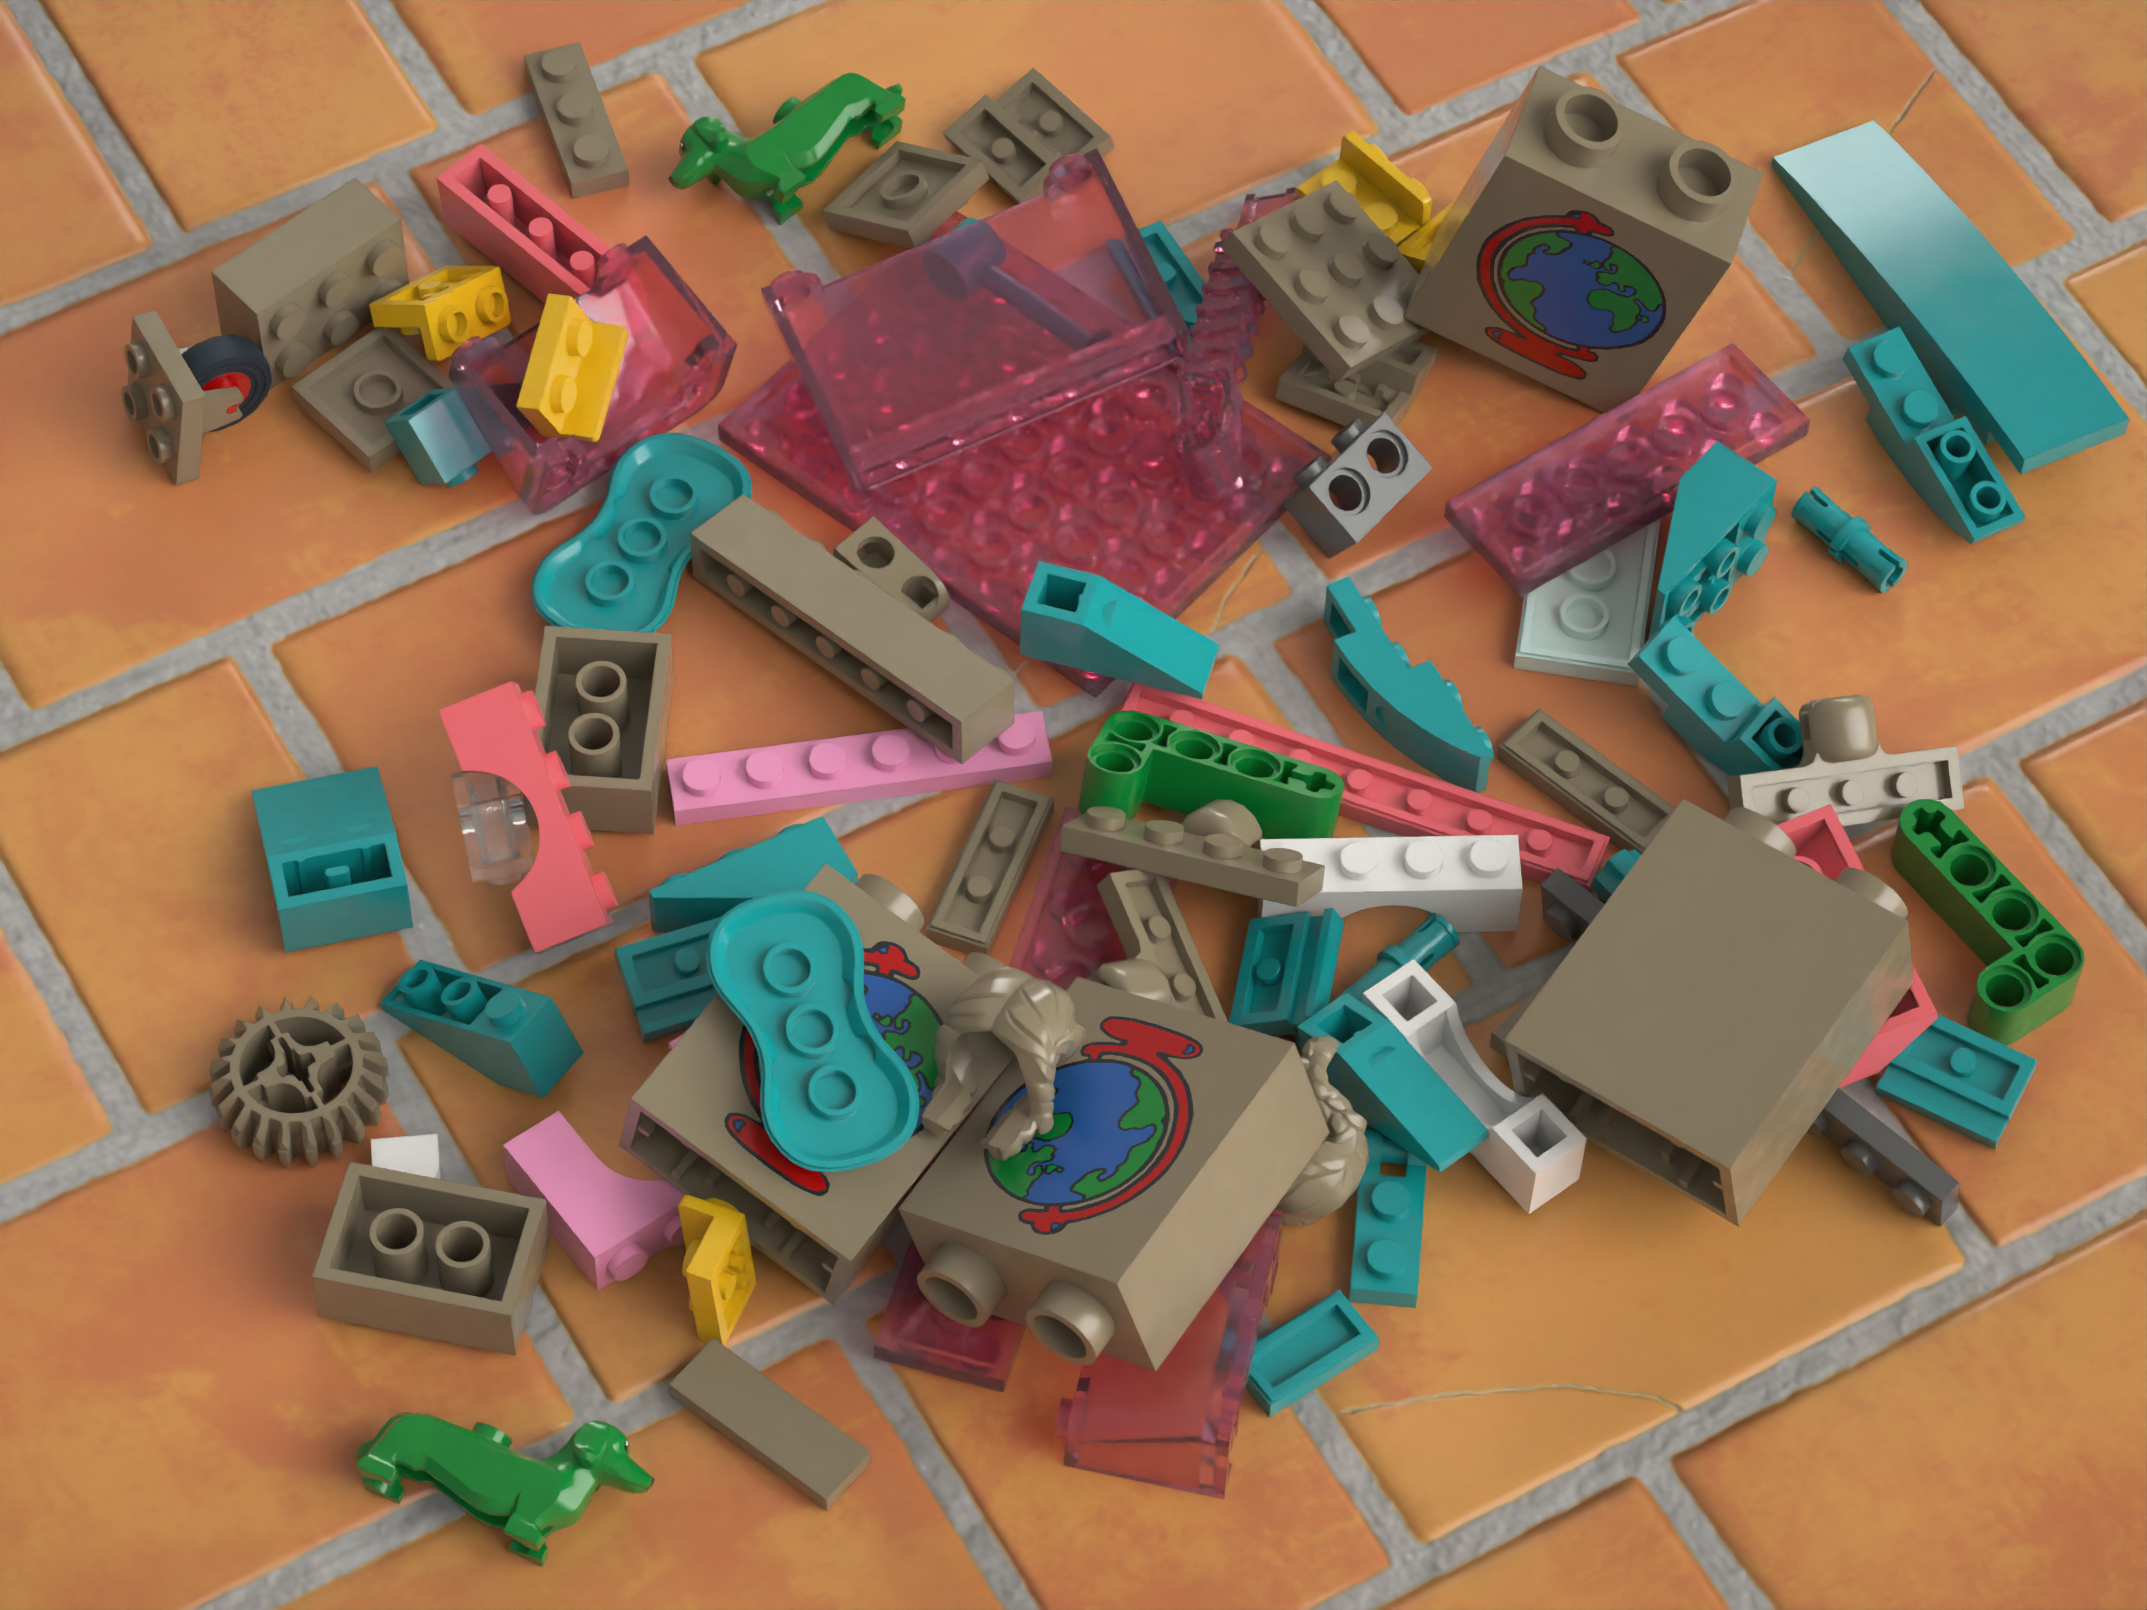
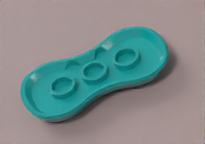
[531,433,752,633]
[706,890,919,1172]

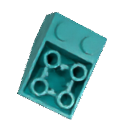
[1649,441,1777,639]
[251,766,413,953]

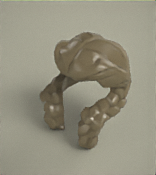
[922,967,1086,1161]
[1269,1035,1369,1228]

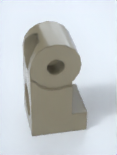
[833,516,950,623]

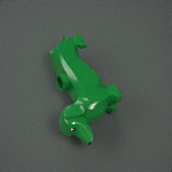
[668,73,906,225]
[355,1412,655,1567]

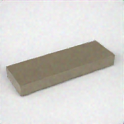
[1497,708,1676,855]
[926,779,1054,955]
[669,1338,871,1511]

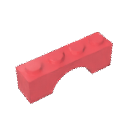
[438,681,618,953]

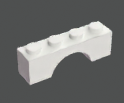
[1257,835,1523,932]
[1362,959,1587,1214]

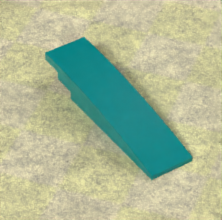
[1772,120,2129,475]

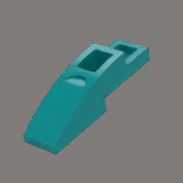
[1842,326,2026,545]
[1323,577,1494,793]
[1627,616,1803,776]

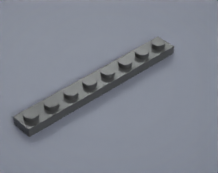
[1541,868,1960,1227]

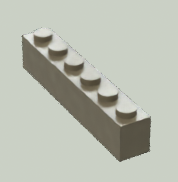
[690,494,1015,764]

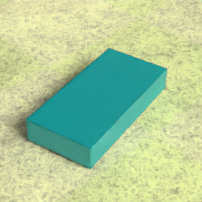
[1229,1290,1379,1417]

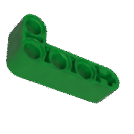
[1078,710,1345,839]
[1891,799,2085,1045]

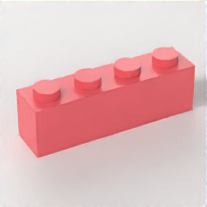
[437,144,652,339]

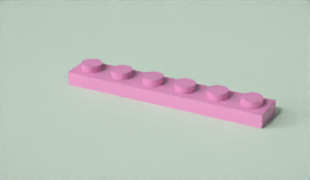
[666,711,1053,826]

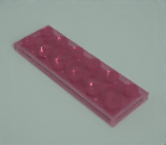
[1444,342,1810,598]

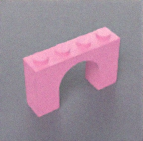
[503,1033,685,1291]

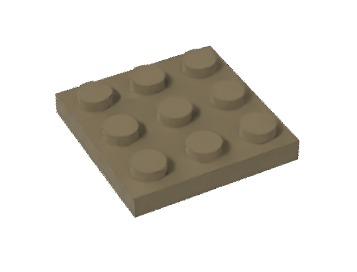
[1221,180,1432,382]

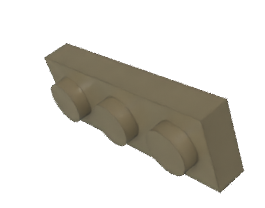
[524,42,629,199]

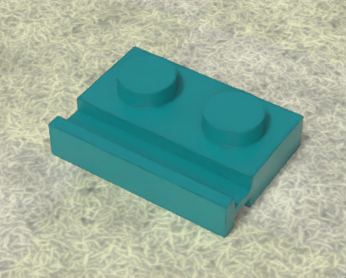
[1229,908,1344,1037]
[614,917,720,1042]
[1876,1014,2038,1150]

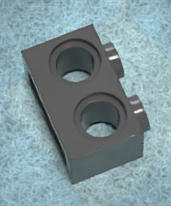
[1282,412,1433,559]

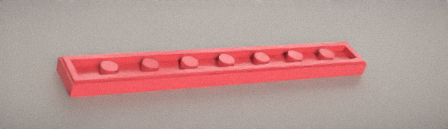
[1118,682,1610,892]

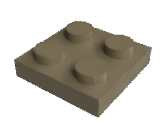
[823,141,989,250]
[291,327,458,472]

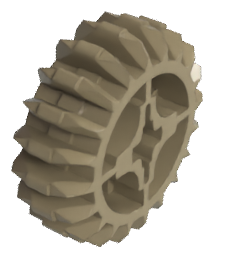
[209,996,389,1169]

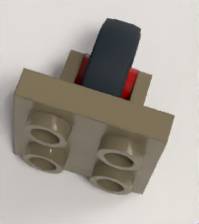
[121,311,272,485]

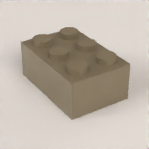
[211,178,409,390]
[523,626,674,834]
[312,1162,550,1355]

